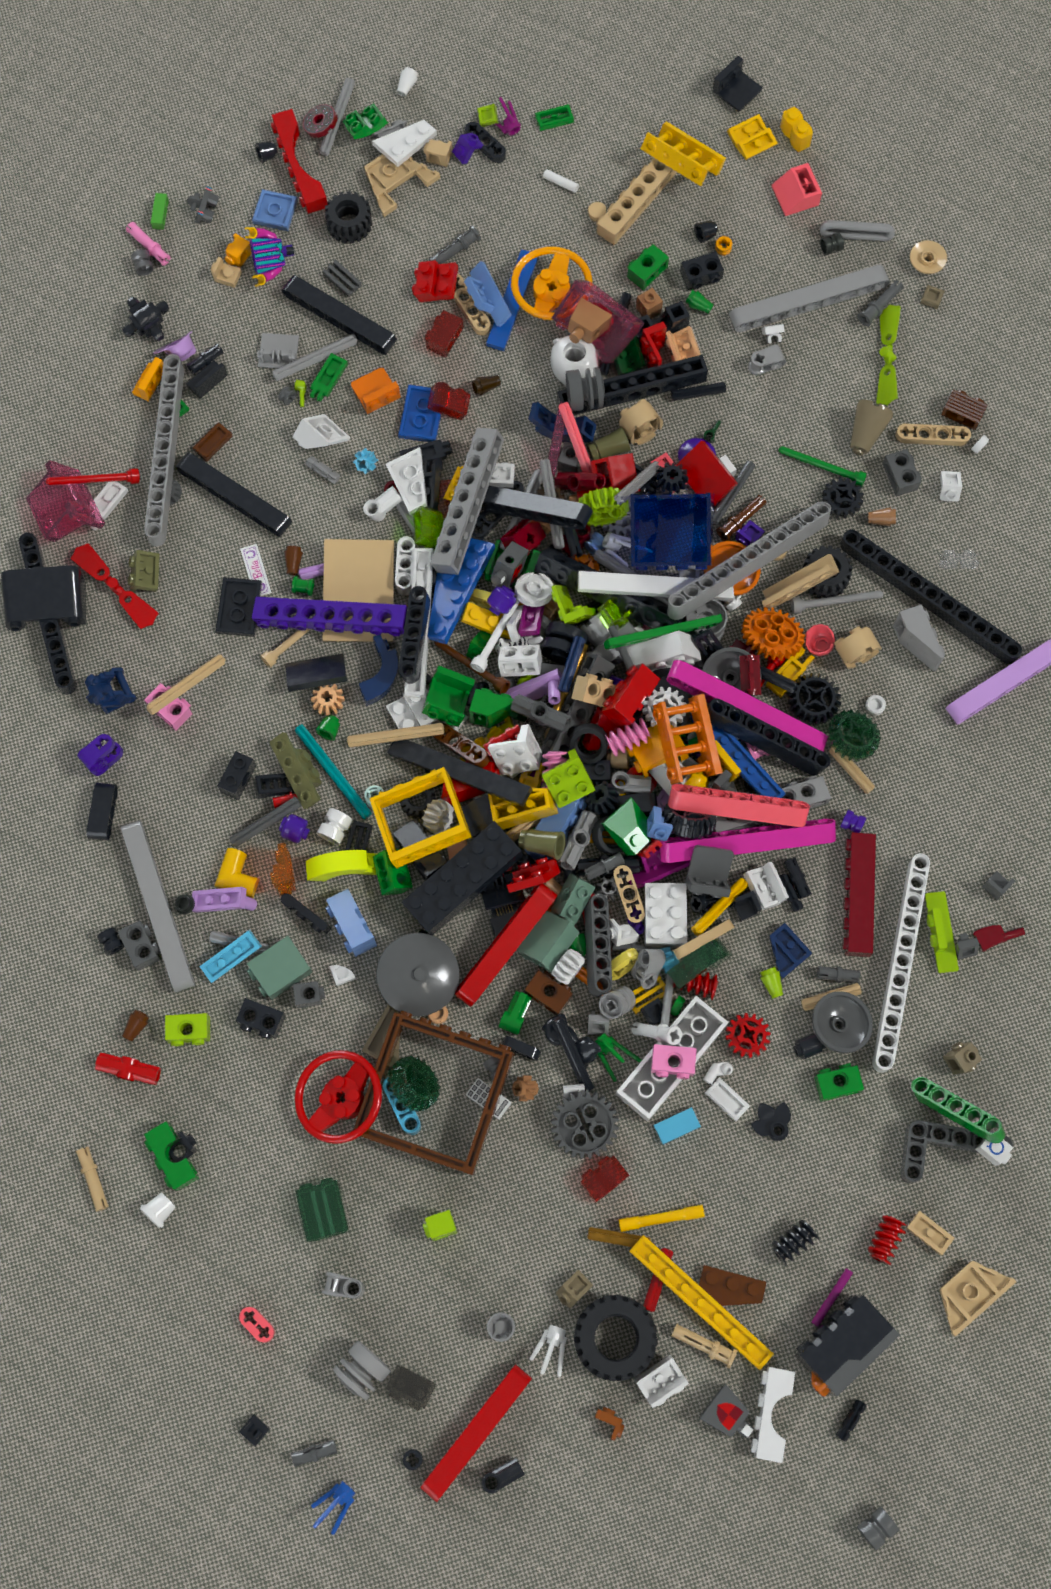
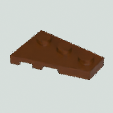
[699,1265,767,1306]

